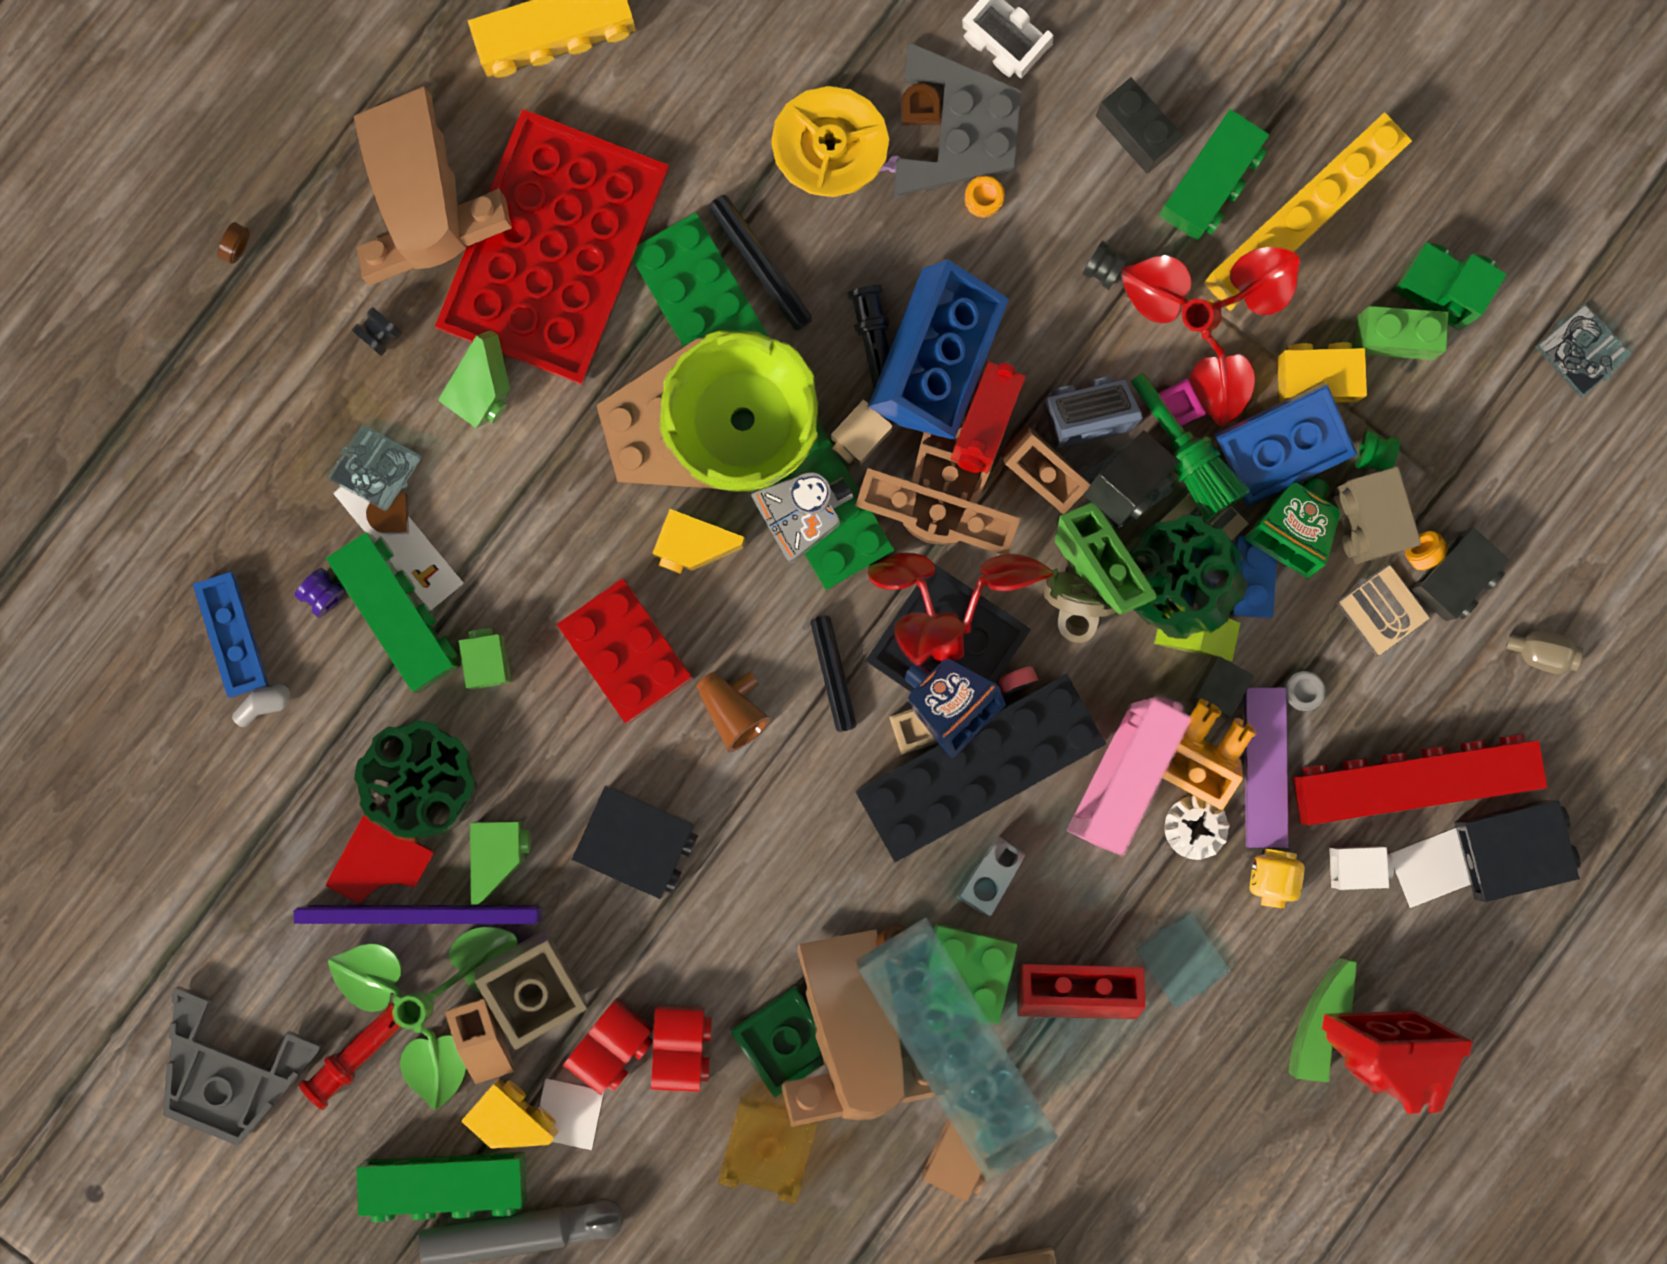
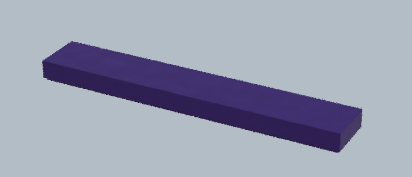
[294,905,542,924]

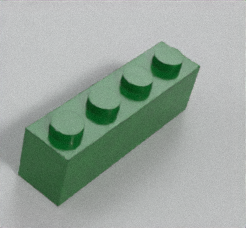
[325,532,459,693]
[356,1152,527,1222]

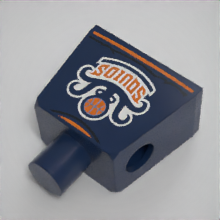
[905,659,1006,759]

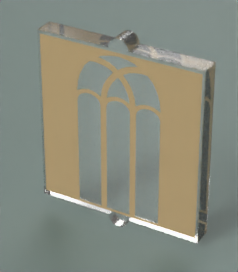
[1336,563,1431,657]

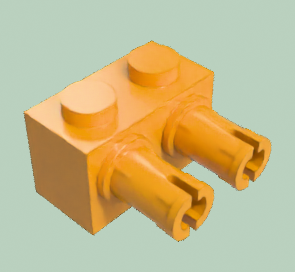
[1162,699,1257,810]

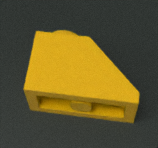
[652,509,746,574]

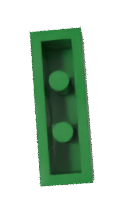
[1158,109,1269,241]

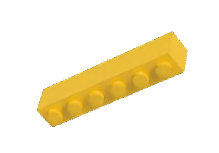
[1204,112,1412,312]

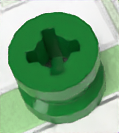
[1356,430,1400,472]

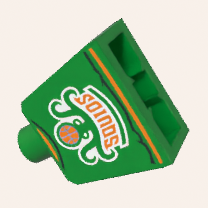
[1244,478,1340,579]

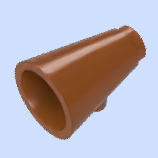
[696,672,771,752]

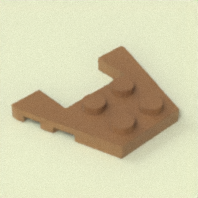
[596,337,717,489]

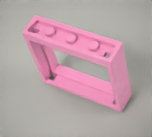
[1066,696,1191,855]

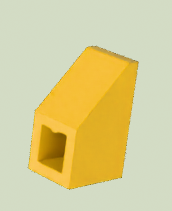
[461,1078,559,1148]

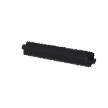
[709,194,812,330]

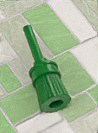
[1130,372,1250,521]

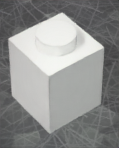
[1329,846,1394,890]

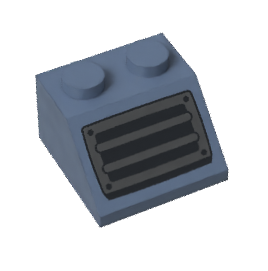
[1044,376,1142,449]

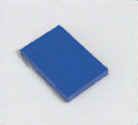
[1214,382,1358,506]

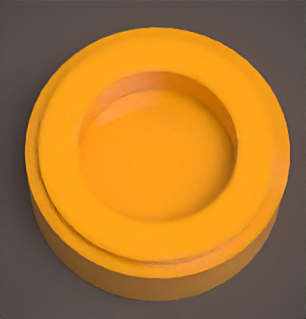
[964,175,1005,217]
[1405,531,1448,570]

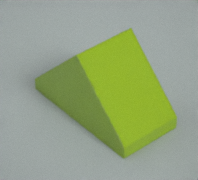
[1154,609,1241,662]

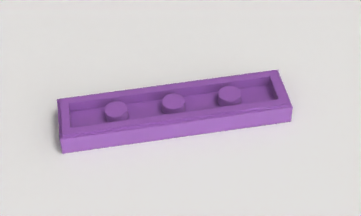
[1244,688,1288,848]

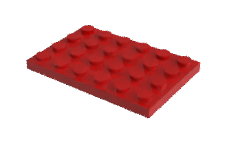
[434,109,670,386]

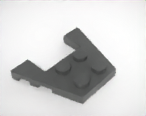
[893,43,1021,198]
[163,986,324,1146]

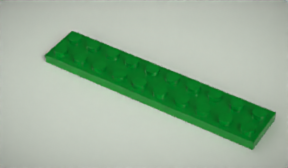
[632,212,894,591]

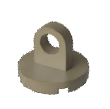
[1044,566,1117,643]

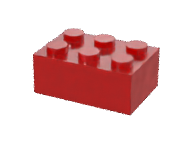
[556,578,694,724]

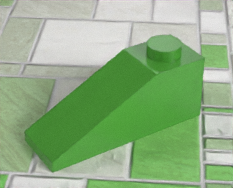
[1055,502,1156,615]

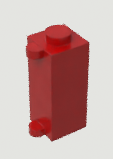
[950,362,1026,474]

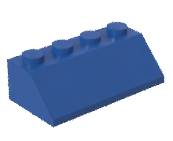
[867,259,1009,439]

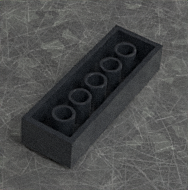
[855,674,1106,863]

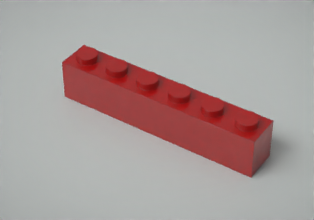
[1292,734,1547,825]

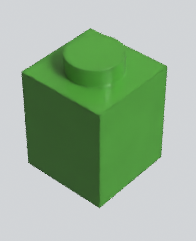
[459,628,512,689]

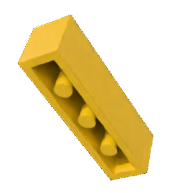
[467,0,636,78]

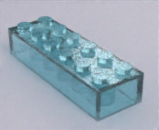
[856,918,1059,1182]

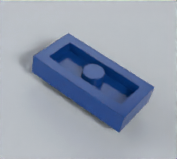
[1231,536,1277,619]

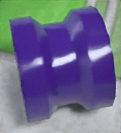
[295,568,346,618]

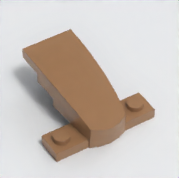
[354,87,512,286]
[855,378,1021,555]
[782,929,950,1127]

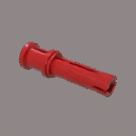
[298,1002,401,1110]

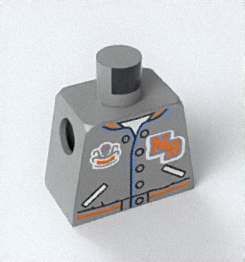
[751,472,853,565]

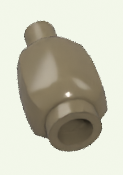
[1505,631,1583,674]

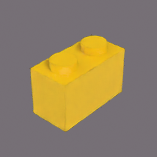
[1277,342,1367,403]

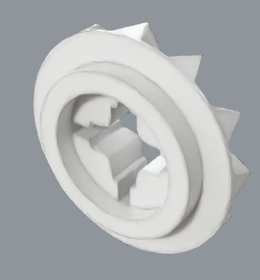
[1165,796,1230,860]

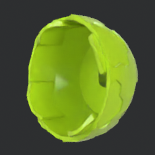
[659,330,818,491]

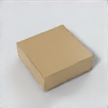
[889,709,938,755]

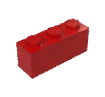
[1016,964,1146,1019]

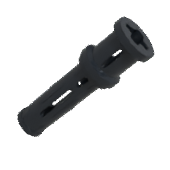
[847,285,890,388]

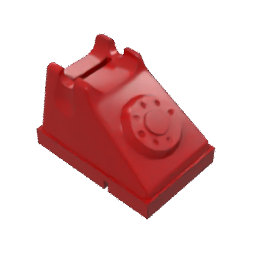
[1321,1011,1473,1114]

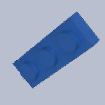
[193,572,270,698]

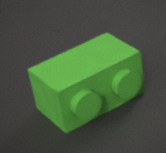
[1355,306,1448,360]

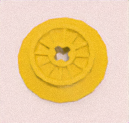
[771,86,889,197]

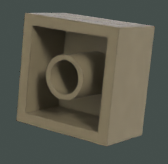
[1331,467,1421,565]
[475,929,587,1050]

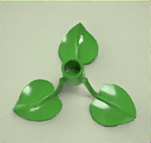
[328,926,518,1110]

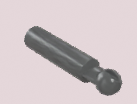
[419,1199,623,1264]

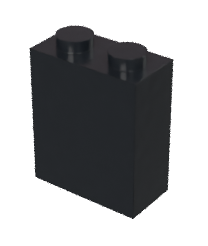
[572,785,699,899]
[1454,800,1581,902]

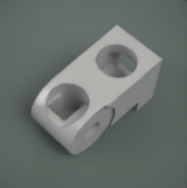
[956,836,1025,917]

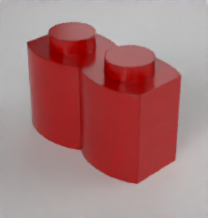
[563,998,653,1095]
[651,1004,712,1092]

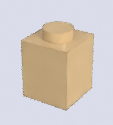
[831,399,893,466]

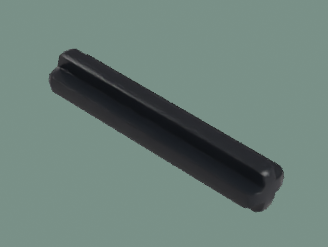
[810,615,857,732]

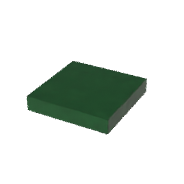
[730,985,825,1098]

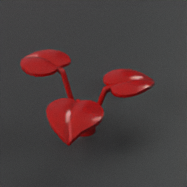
[1121,247,1301,426]
[868,552,1053,665]

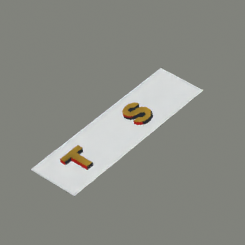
[333,469,464,610]

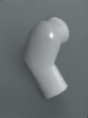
[232,684,290,727]

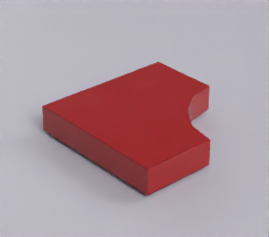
[325,815,436,904]

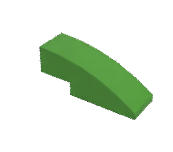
[1288,958,1357,1082]

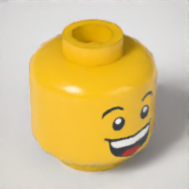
[1249,849,1305,909]

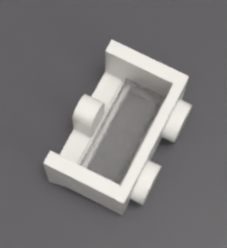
[963,0,1053,79]

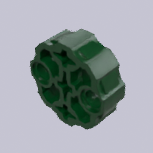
[1129,515,1248,639]
[354,720,477,842]

